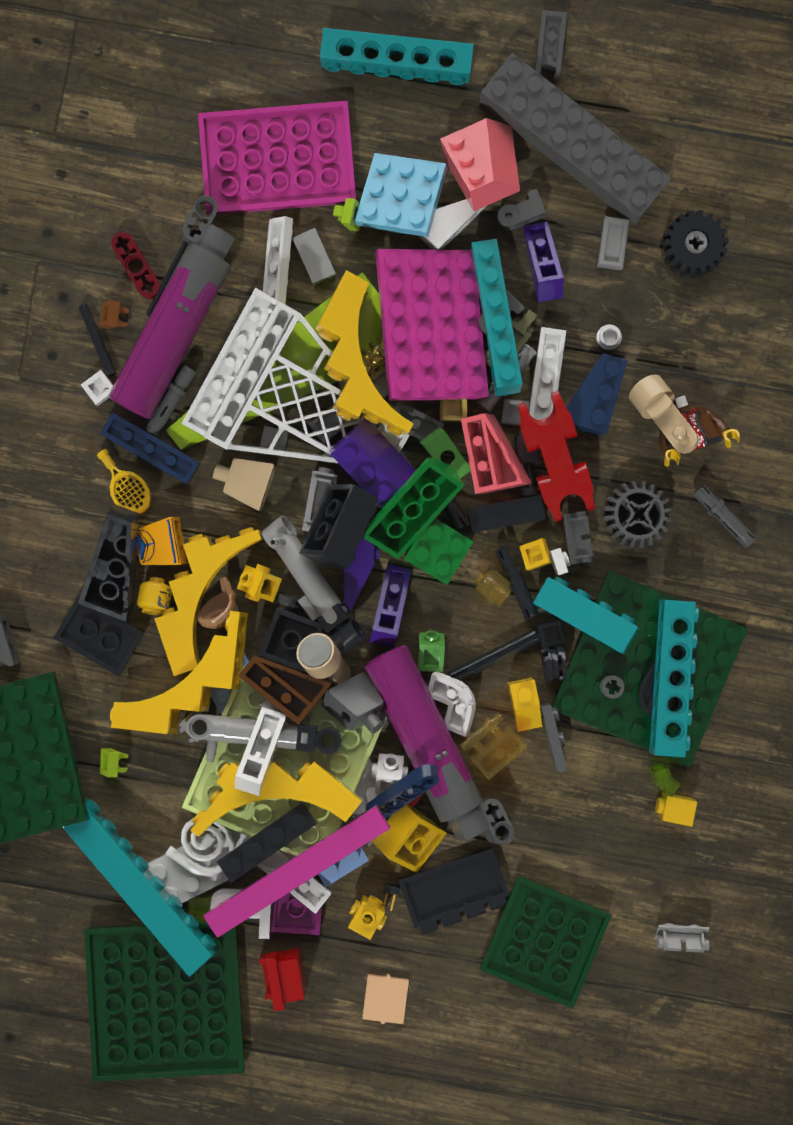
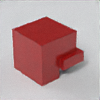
[259,947,307,1012]

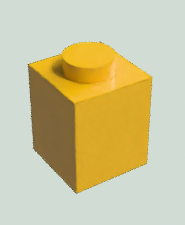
[655,792,697,827]

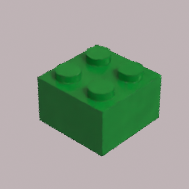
[404,518,473,585]

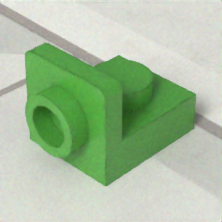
[418,631,445,672]

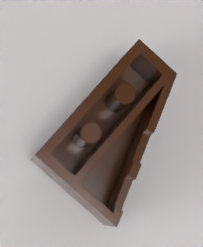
[238,655,333,725]

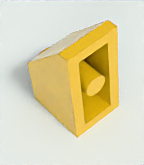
[507,677,542,732]

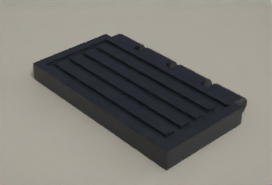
[398,846,509,935]

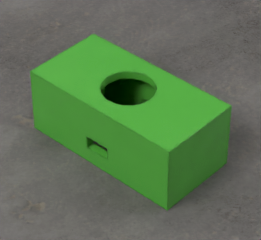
[419,427,471,478]

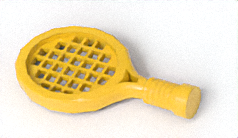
[97,449,151,514]

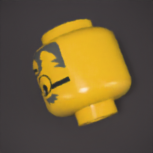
[137,577,172,616]

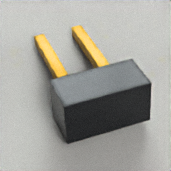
[383,882,400,911]

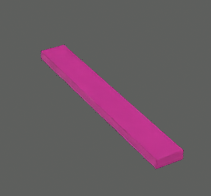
[203,805,390,938]

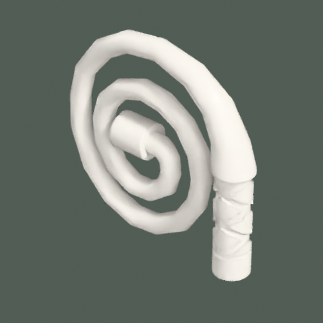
[165,818,235,876]

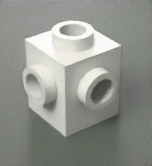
[371,753,408,794]

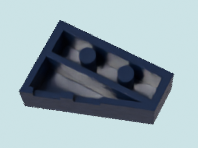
[566,354,628,437]

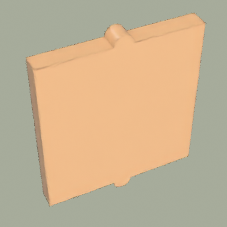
[362,974,409,1024]

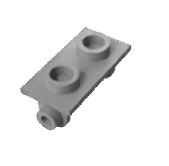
[654,923,709,953]

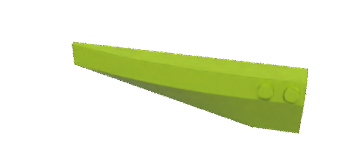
[166,272,385,450]

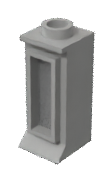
[302,467,338,532]

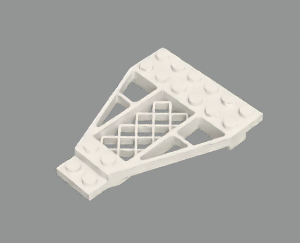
[181,288,410,463]

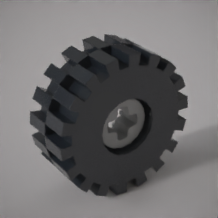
[661,210,729,278]

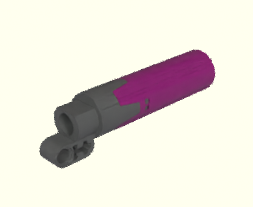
[108,195,235,419]
[364,645,514,845]

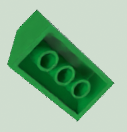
[364,458,465,559]

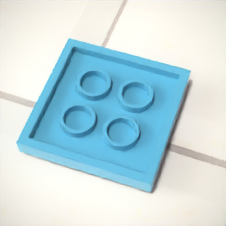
[355,153,448,237]

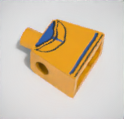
[137,517,188,565]

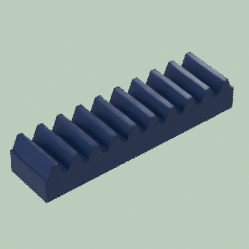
[100,412,201,485]

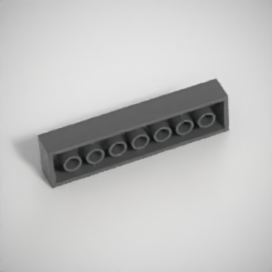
[479,53,671,226]

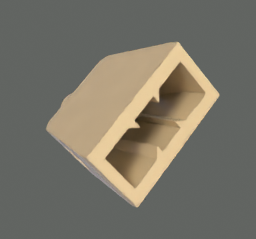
[213,458,276,512]

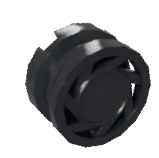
[541,645,567,683]

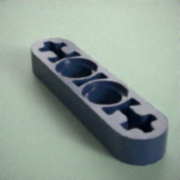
[365,764,440,819]

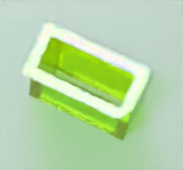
[648,763,681,796]

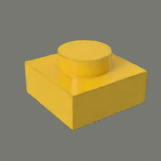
[519,538,552,571]

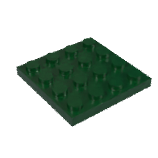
[479,875,612,1009]

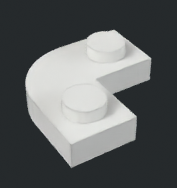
[428,672,476,737]

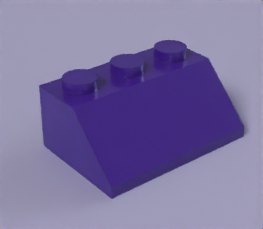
[329,418,416,509]

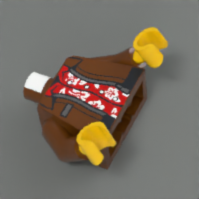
[658,395,740,467]

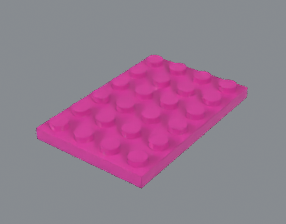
[198,101,356,215]
[375,249,489,401]

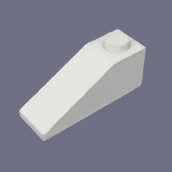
[419,199,486,250]
[234,707,287,796]

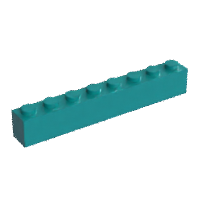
[62,798,218,977]

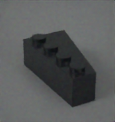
[78,504,139,621]

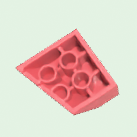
[440,118,520,211]

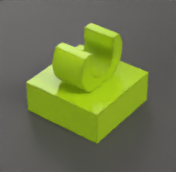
[333,198,360,232]
[100,748,128,777]

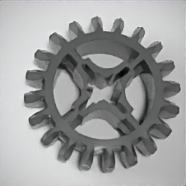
[603,481,672,548]

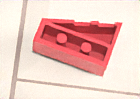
[461,413,532,494]

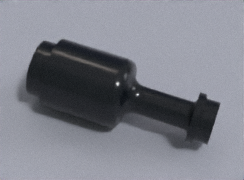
[514,430,541,496]

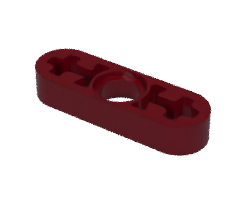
[111,232,161,300]

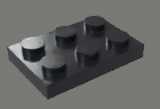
[54,595,146,676]

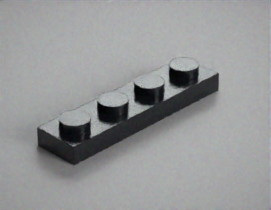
[216,802,317,883]

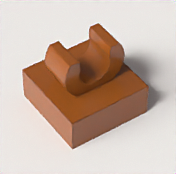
[99,300,129,329]

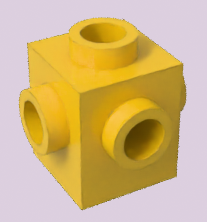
[237,564,282,602]
[348,895,387,940]

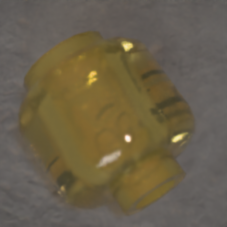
[473,570,512,607]

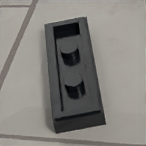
[467,495,546,533]

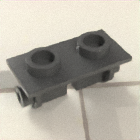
[563,511,594,564]

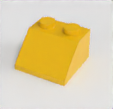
[372,804,447,873]

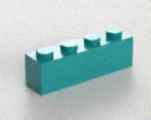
[533,576,639,655]

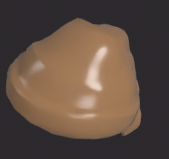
[197,577,239,629]

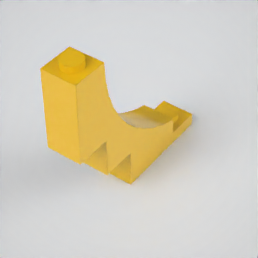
[110,611,248,734]

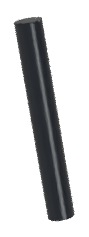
[78,304,116,377]

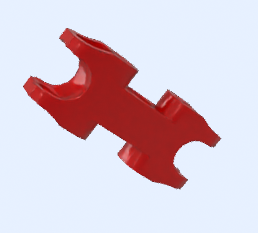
[518,390,595,522]

